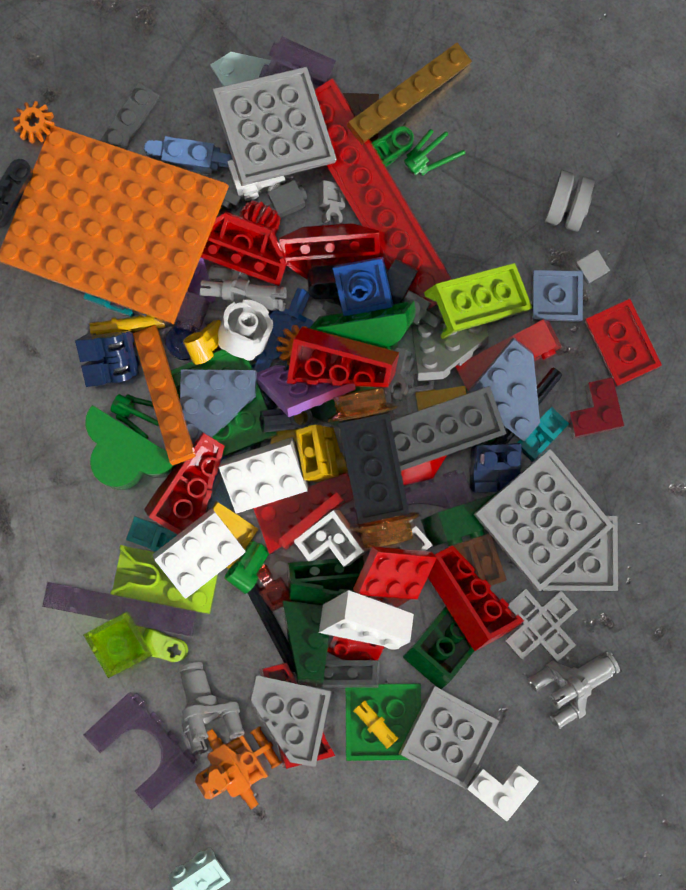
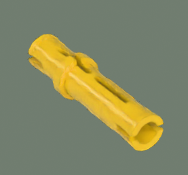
[89,315,165,335]

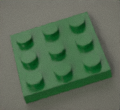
[345,683,421,761]

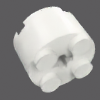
[218,300,273,360]

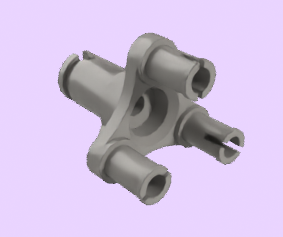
[200,266,287,324]
[527,651,620,730]
[179,662,245,755]

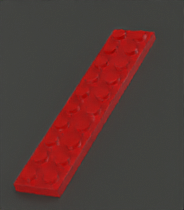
[315,79,453,310]

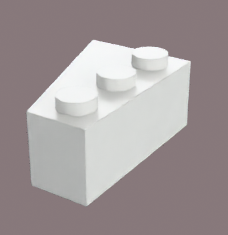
[319,590,414,649]

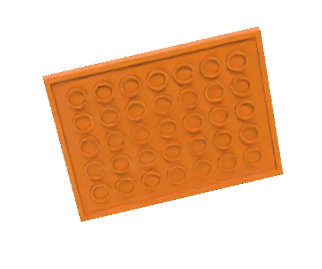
[0,126,229,325]

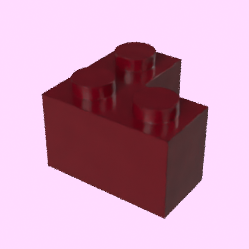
[566,377,624,439]

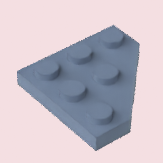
[466,337,540,441]
[180,370,257,444]

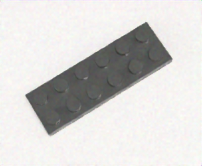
[391,386,506,471]

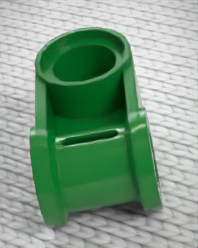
[372,126,414,167]

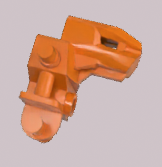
[195,726,282,810]

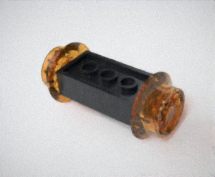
[327,387,419,548]

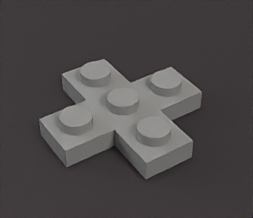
[505,589,578,662]

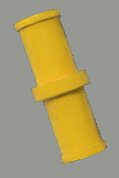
[353,701,399,749]

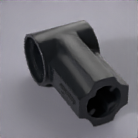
[259,409,313,433]

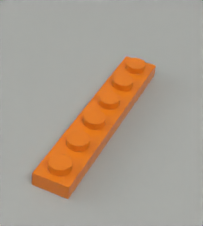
[133,325,196,465]

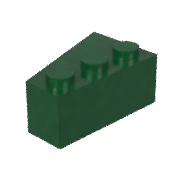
[421,493,497,548]
[287,556,370,606]
[282,601,329,688]

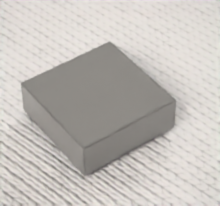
[576,250,610,284]

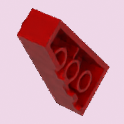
[253,473,354,555]

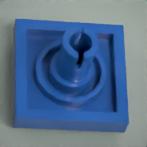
[333,257,393,316]

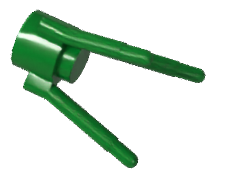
[403,129,466,176]
[110,394,159,439]

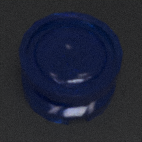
[166,324,198,361]

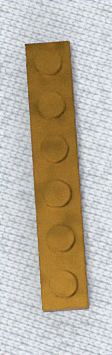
[346,43,472,145]

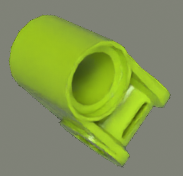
[138,627,189,662]

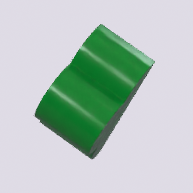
[309,301,416,351]
[85,405,177,490]

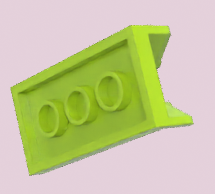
[424,263,533,339]
[110,545,218,614]

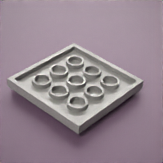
[211,67,337,186]
[474,449,614,591]

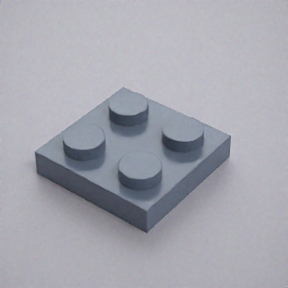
[532,270,583,321]

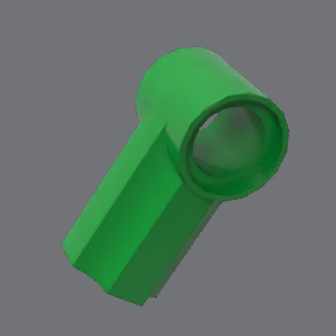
[224,541,269,594]

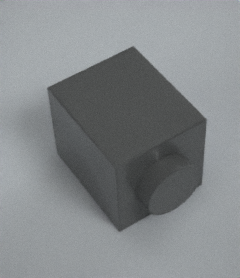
[268,180,308,218]

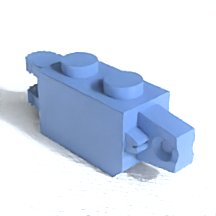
[144,136,232,174]

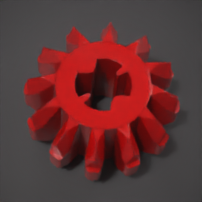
[239,200,281,235]

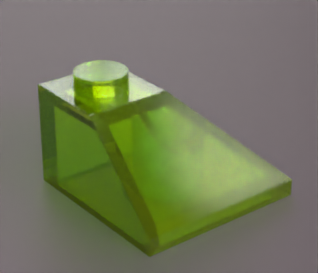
[83,611,153,678]

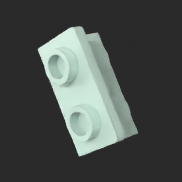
[168,848,231,890]

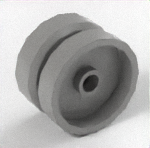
[545,170,595,232]

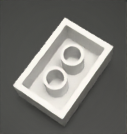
[219,437,309,513]
[152,508,246,599]

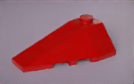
[144,432,225,535]

